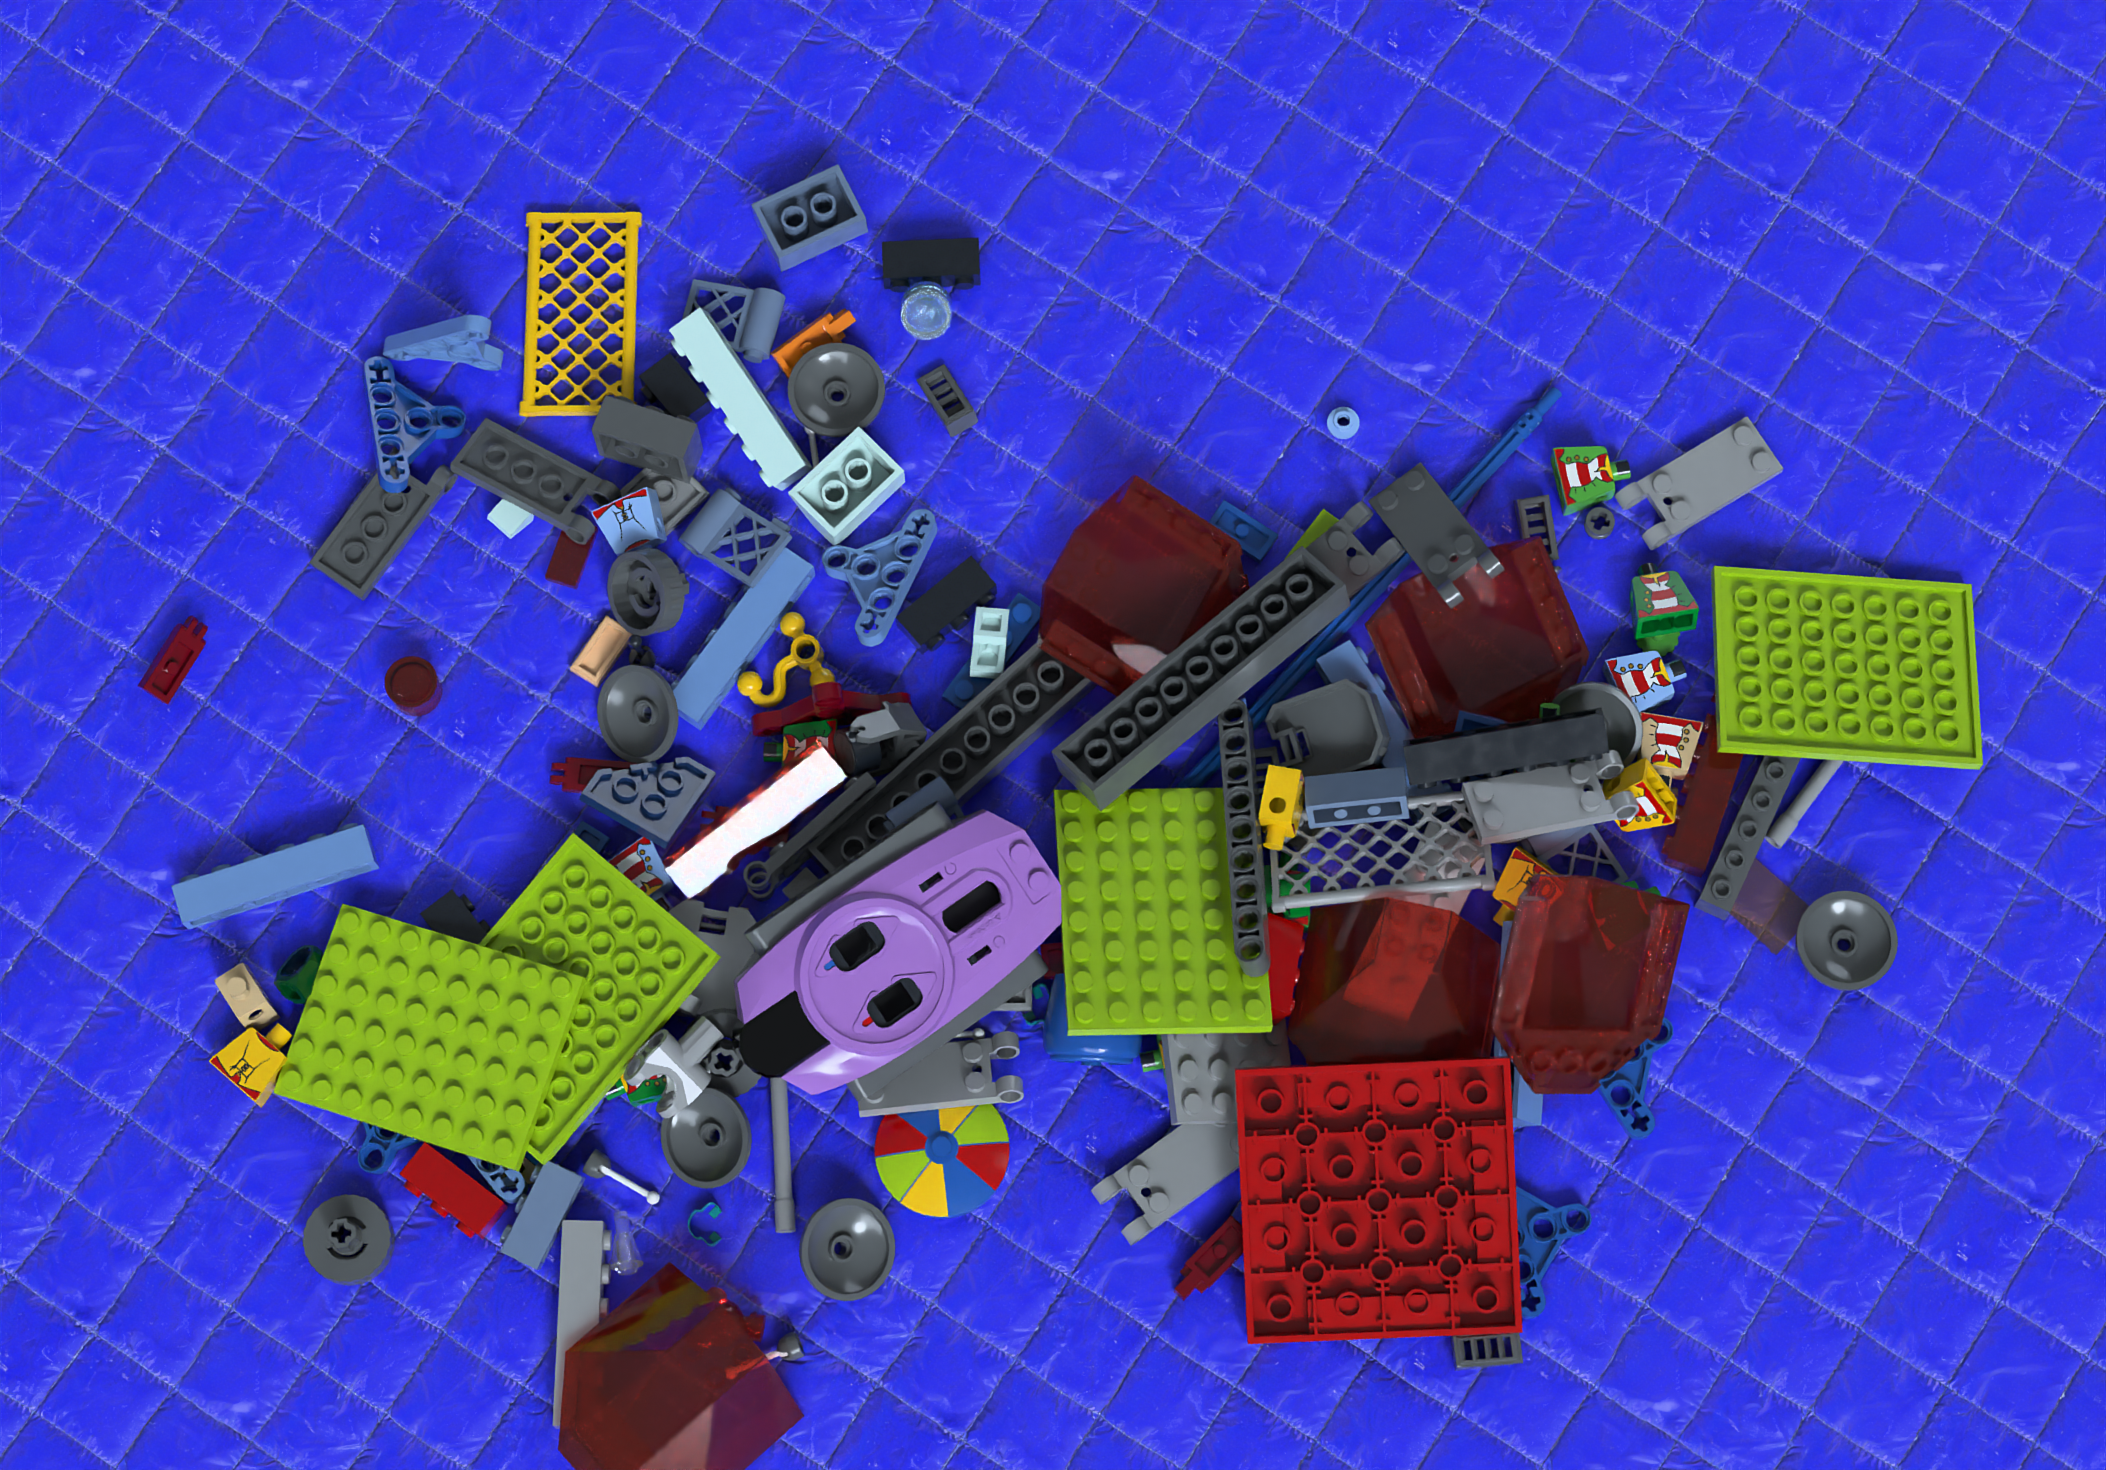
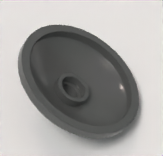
[788,343,885,437]
[597,665,679,764]
[1551,681,1643,768]
[1796,891,1898,991]
[661,1086,752,1188]
[799,1198,895,1301]

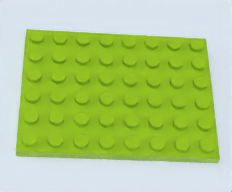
[1711,566,1983,770]
[1053,788,1273,1036]
[478,833,721,1165]
[273,903,587,1172]

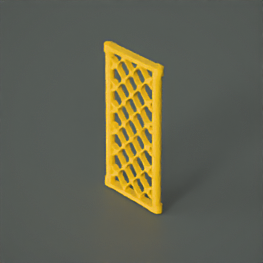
[519,212,642,417]

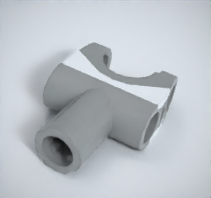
[623,1016,724,1118]

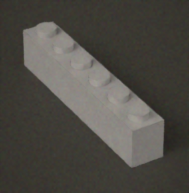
[553,1220,612,1430]

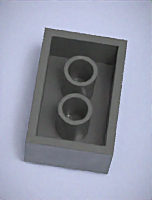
[592,395,703,484]

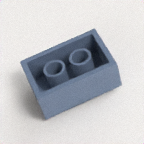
[751,164,868,272]

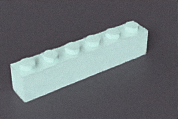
[669,307,813,491]

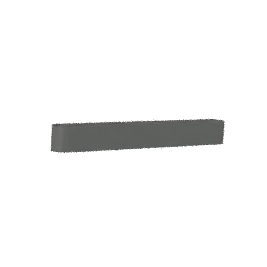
[1218,699,1271,977]

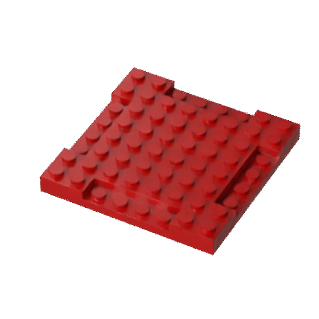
[1235,1056,1523,1344]

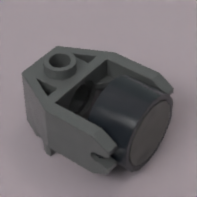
[833,701,927,779]

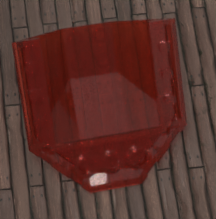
[1037,475,1250,697]
[1365,535,1590,739]
[1489,874,1690,1094]
[1287,897,1501,1066]
[558,1262,804,1470]

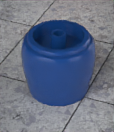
[1043,974,1142,1066]

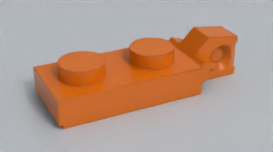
[770,308,856,379]

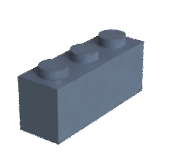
[1304,766,1409,829]
[499,1160,586,1270]

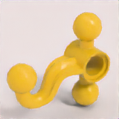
[737,612,835,708]

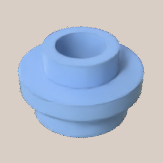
[1327,407,1359,439]

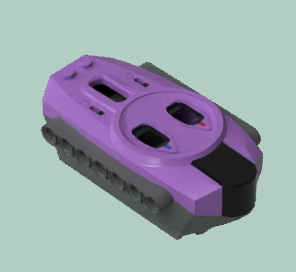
[732,801,1062,1101]

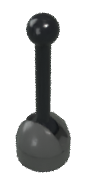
[629,635,656,669]

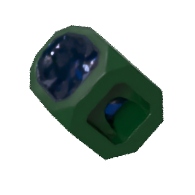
[274,945,323,1004]

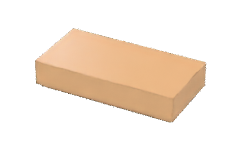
[570,615,633,688]

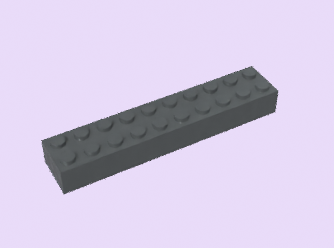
[1051,546,1351,811]
[807,629,1097,875]

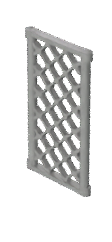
[1270,791,1497,913]

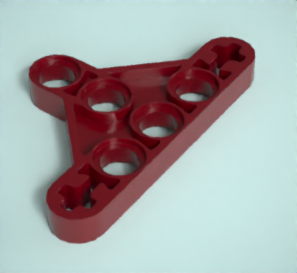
[751,682,912,737]

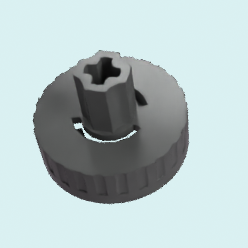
[607,548,689,636]
[682,1008,763,1098]
[303,1194,395,1286]

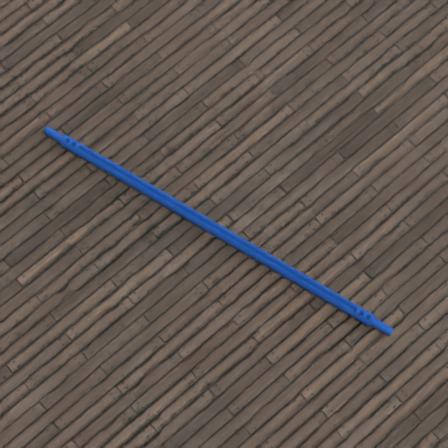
[1174,387,1562,788]

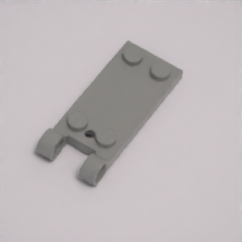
[1614,416,1784,550]
[1461,750,1639,846]
[858,1031,1024,1117]
[1091,1123,1239,1246]

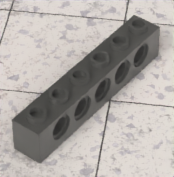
[1694,755,1801,921]

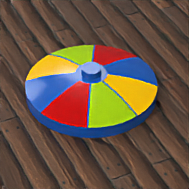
[875,1104,1010,1219]

